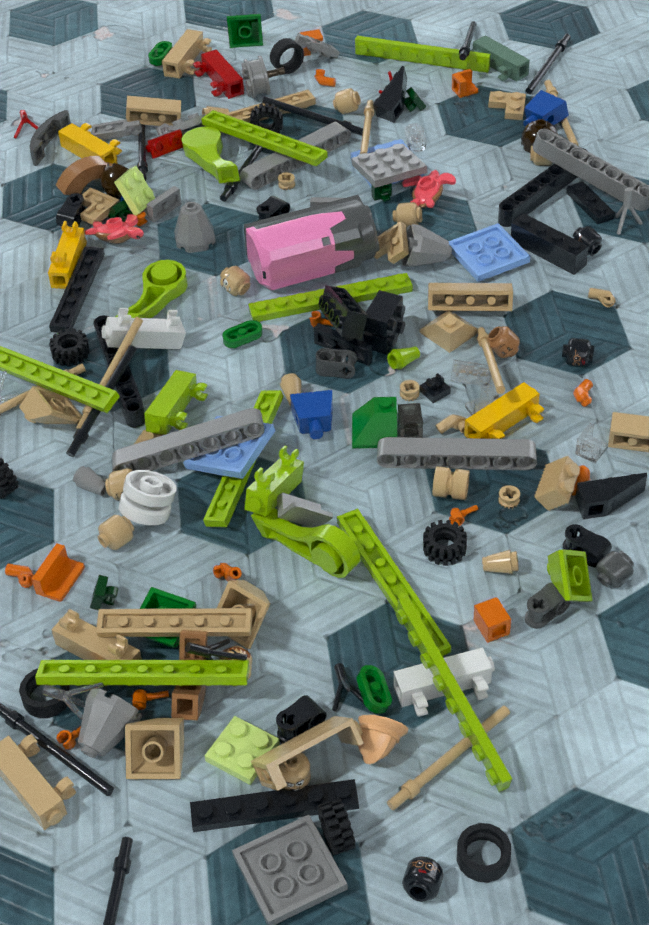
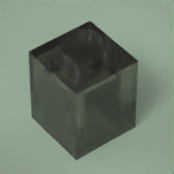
[398,403,423,438]

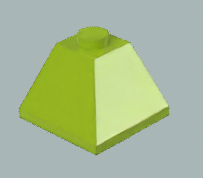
[547,549,593,602]

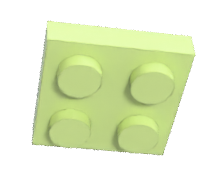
[114,166,155,215]
[204,716,280,785]

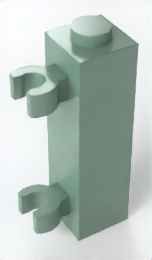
[470,35,530,82]

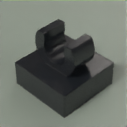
[420,373,451,403]

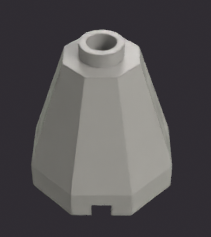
[174,202,216,253]
[402,224,452,267]
[78,689,142,758]

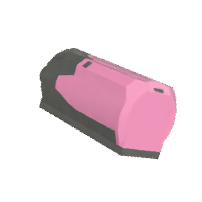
[244,195,380,290]

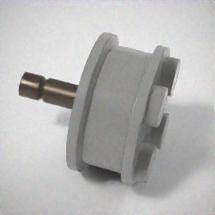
[241,56,285,98]

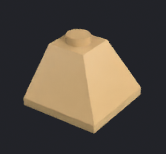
[419,311,478,353]
[19,386,82,424]
[217,580,270,649]
[125,718,184,779]

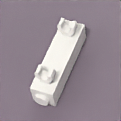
[102,308,186,349]
[394,647,495,717]

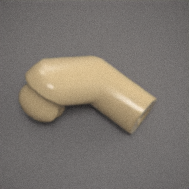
[588,288,615,307]
[435,414,466,434]

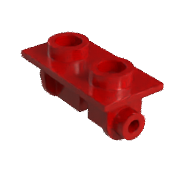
[146,129,183,159]

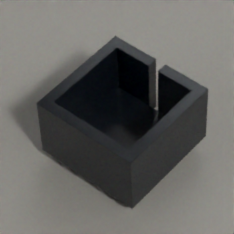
[363,290,405,355]

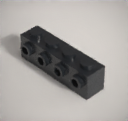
[511,213,589,275]
[318,285,368,341]

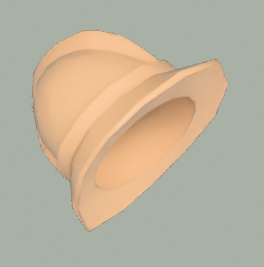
[358,715,409,764]

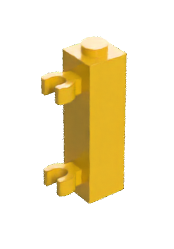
[58,123,122,164]
[48,221,87,289]
[464,382,544,439]

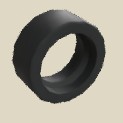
[270,38,304,74]
[19,668,72,718]
[456,823,511,883]

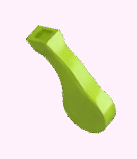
[181,127,240,184]
[115,260,188,318]
[251,508,360,578]

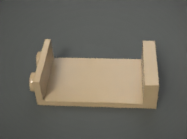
[251,716,364,791]

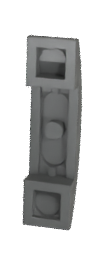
[30,110,71,166]

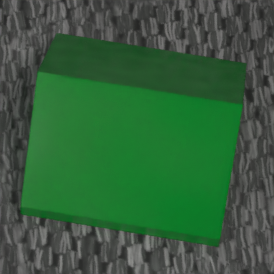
[140,587,197,648]

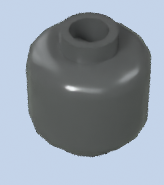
[596,551,634,588]

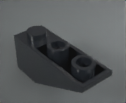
[373,66,407,123]
[575,473,648,519]

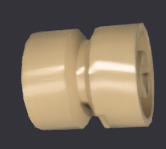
[432,466,470,500]

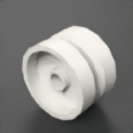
[119,470,176,525]

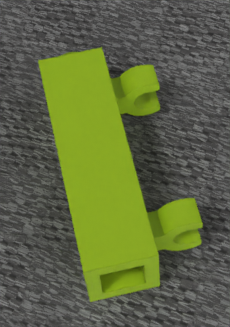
[144,370,208,435]
[244,445,304,516]

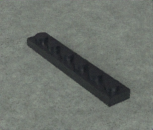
[49,247,105,332]
[190,779,359,832]

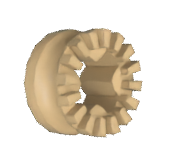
[278,172,295,190]
[400,380,419,401]
[498,485,520,509]

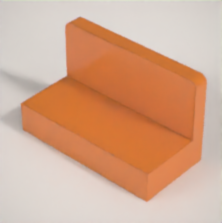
[32,543,85,602]

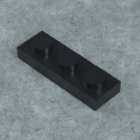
[566,181,615,225]
[314,323,373,366]

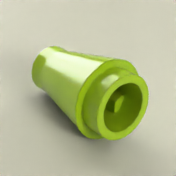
[387,346,420,370]

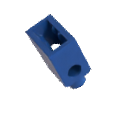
[523,90,569,127]
[290,390,333,439]

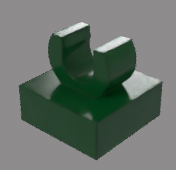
[405,87,426,112]
[371,183,392,202]
[108,200,133,222]
[90,575,118,610]

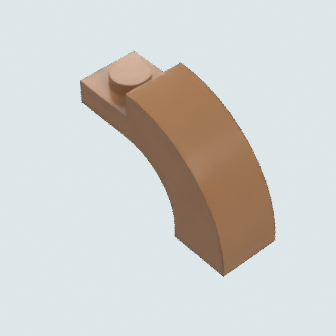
[56,156,113,195]
[171,630,208,721]

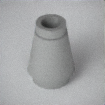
[73,466,107,496]

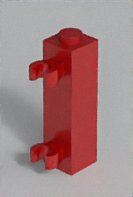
[193,49,244,99]

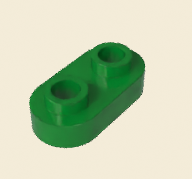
[148,41,173,66]
[222,320,263,348]
[356,665,392,714]

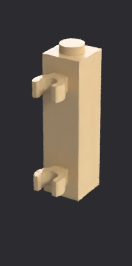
[162,29,212,79]
[51,609,142,660]
[0,734,76,830]

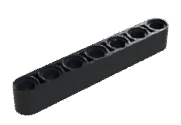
[498,148,588,227]
[93,315,145,428]

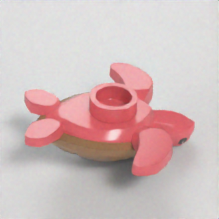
[402,170,456,208]
[85,214,144,243]

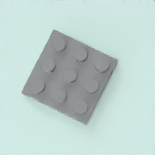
[351,144,427,188]
[232,815,348,925]

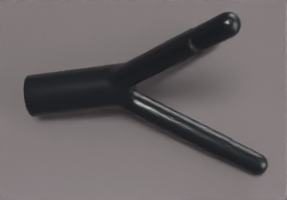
[185,639,247,661]
[332,663,365,711]

